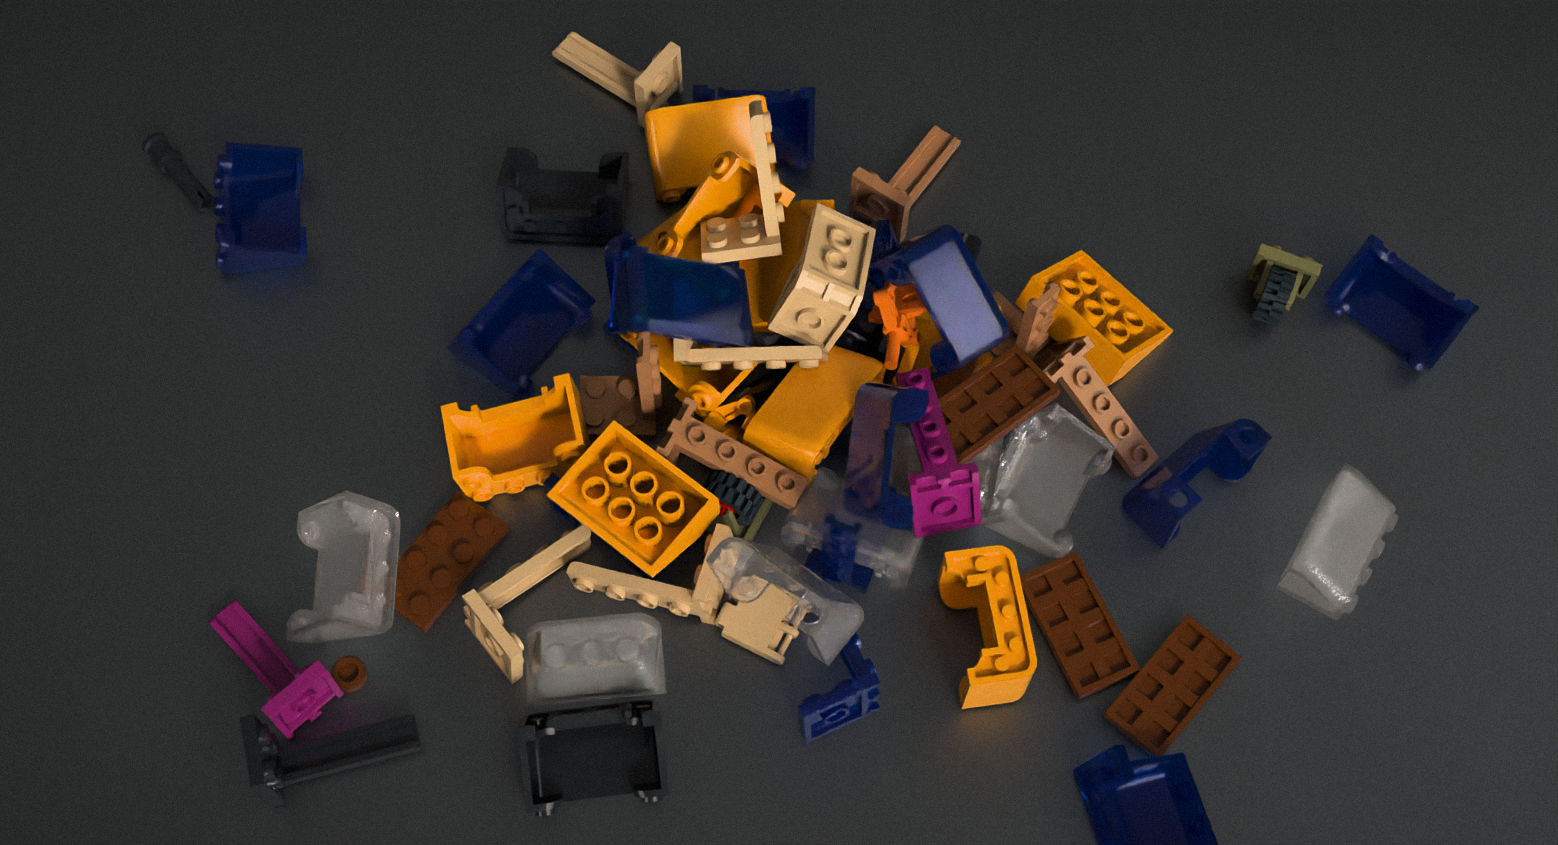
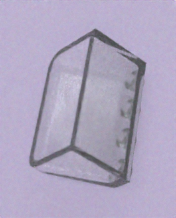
[1276,462,1399,621]

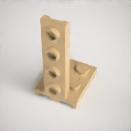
[552,31,683,128]
[700,100,785,265]
[673,281,828,371]
[566,523,738,625]
[462,524,591,684]

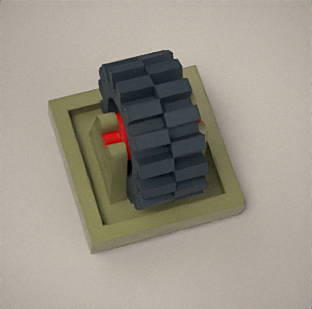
[1245,243,1323,327]
[703,470,773,553]

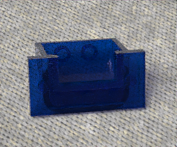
[1073,744,1218,845]

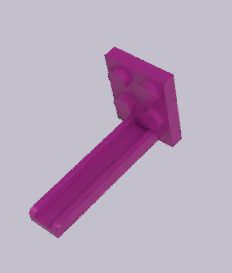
[896,368,982,538]
[208,600,344,741]

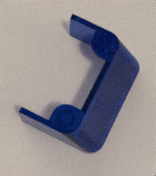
[868,225,1009,380]

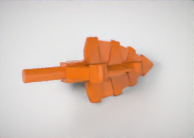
[868,261,930,370]

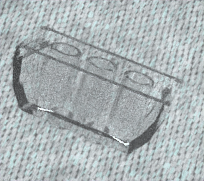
[524,613,666,706]

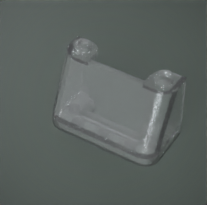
[980,403,1116,559]
[780,467,927,593]
[286,491,401,644]

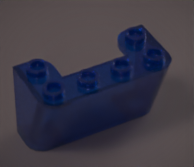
[214,142,307,275]
[1122,418,1273,549]

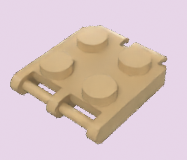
[714,575,813,665]

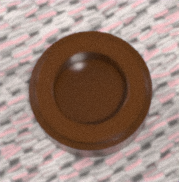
[331,656,368,693]

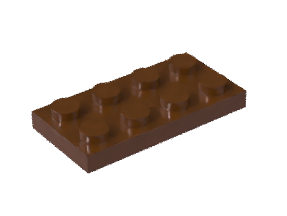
[938,344,1060,465]
[371,490,510,633]
[1020,551,1140,700]
[1103,614,1243,761]

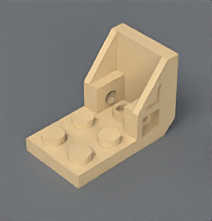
[767,203,876,353]

